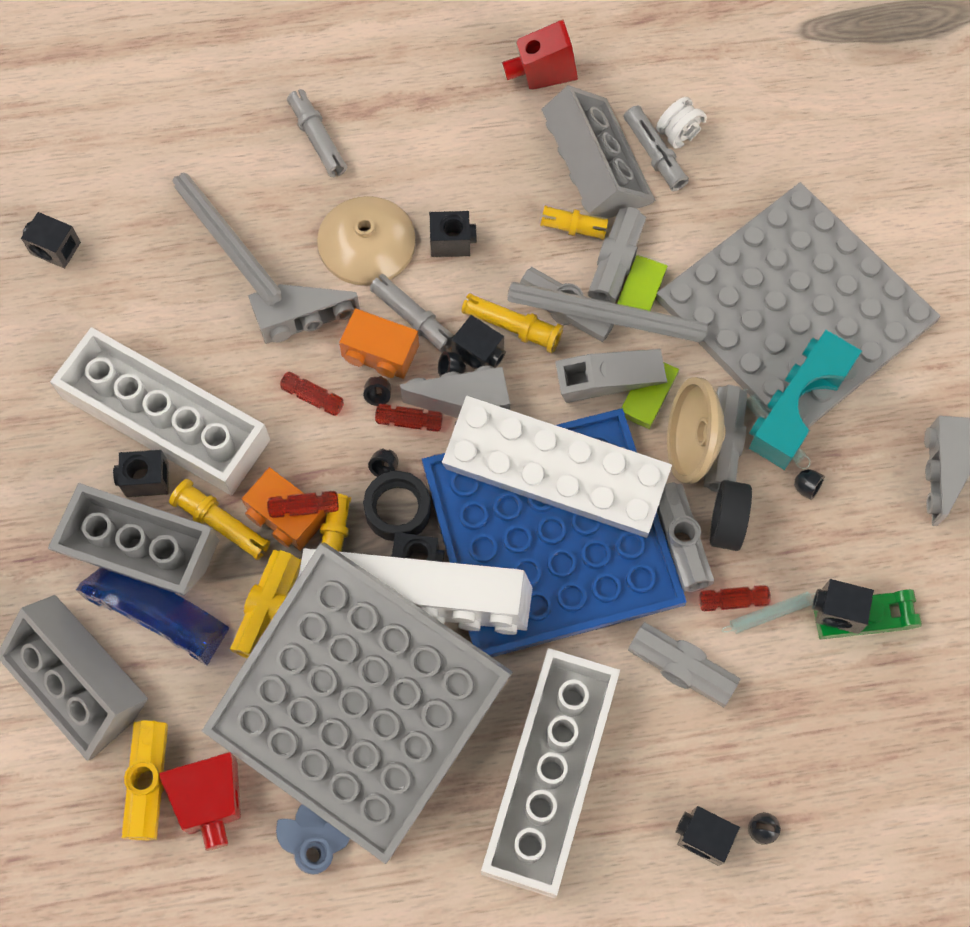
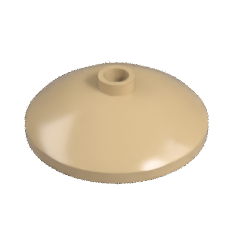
[317,196,416,286]
[667,377,726,484]

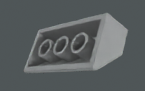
[541,85,656,218]
[48,483,219,596]
[0,595,148,761]

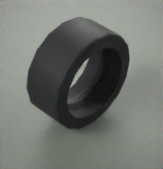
[363,470,431,541]
[710,480,752,551]

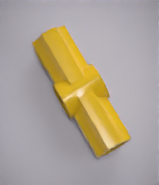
[230,550,301,659]
[121,720,168,841]

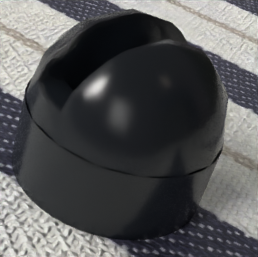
[438,351,466,377]
[363,376,391,406]
[368,448,399,477]
[794,469,825,500]
[748,812,781,845]

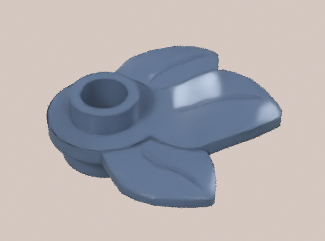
[276,804,350,875]

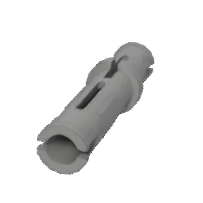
[287,89,347,177]
[624,105,689,191]
[370,274,454,353]

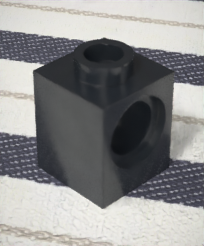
[429,211,477,257]
[21,212,81,269]
[451,315,506,370]
[113,450,169,497]
[391,532,445,562]
[812,579,874,634]
[675,806,740,866]

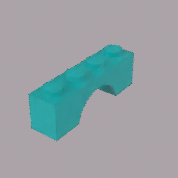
[749,330,862,471]

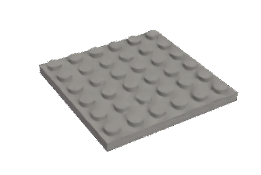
[656,182,941,428]
[202,542,513,864]

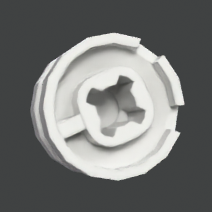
[656,97,707,148]

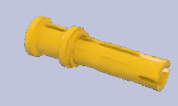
[461,293,564,354]
[169,478,270,560]

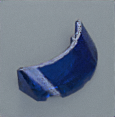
[76,567,229,666]

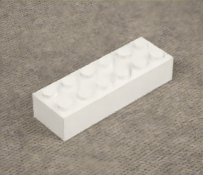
[50,327,270,496]
[442,396,672,538]
[299,548,532,635]
[481,648,620,898]

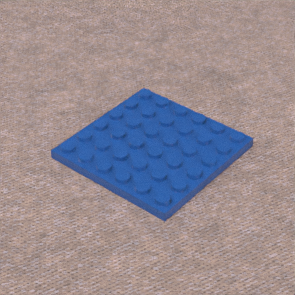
[422,408,687,657]

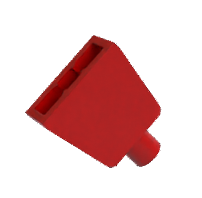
[502,19,578,90]
[159,752,241,851]

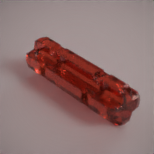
[280,372,344,416]
[375,404,443,432]
[267,491,339,518]
[699,585,771,612]

